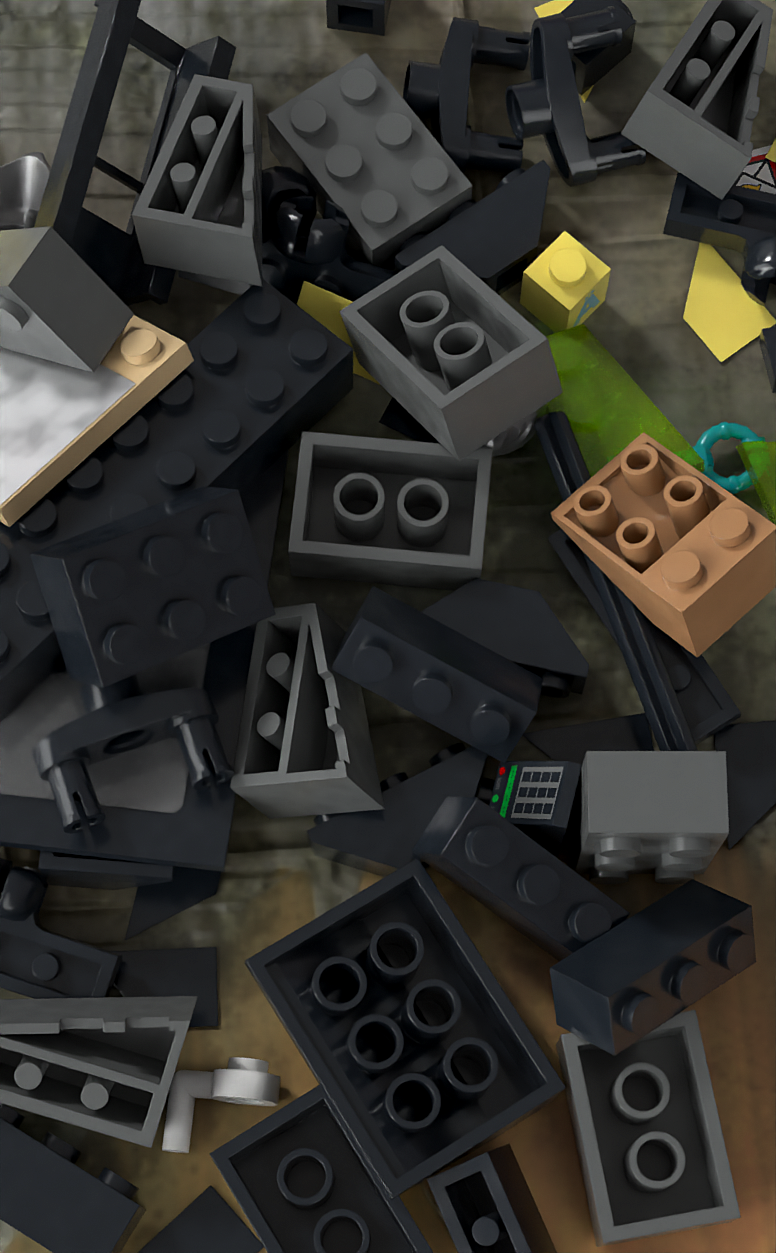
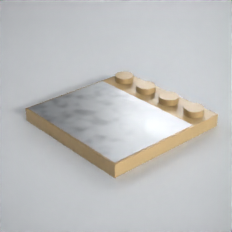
[0,315,194,527]

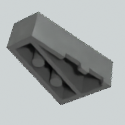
[621,0,773,200]
[132,74,262,286]
[0,226,134,372]
[230,603,385,819]
[0,996,198,1148]

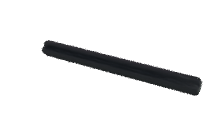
[534,411,698,751]

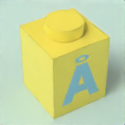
[520,231,611,341]

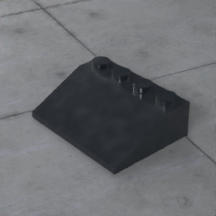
[245,858,566,1200]

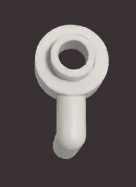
[162,1057,281,1153]

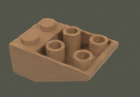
[551,432,776,658]

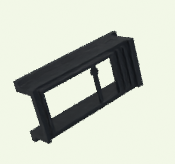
[34,0,237,306]

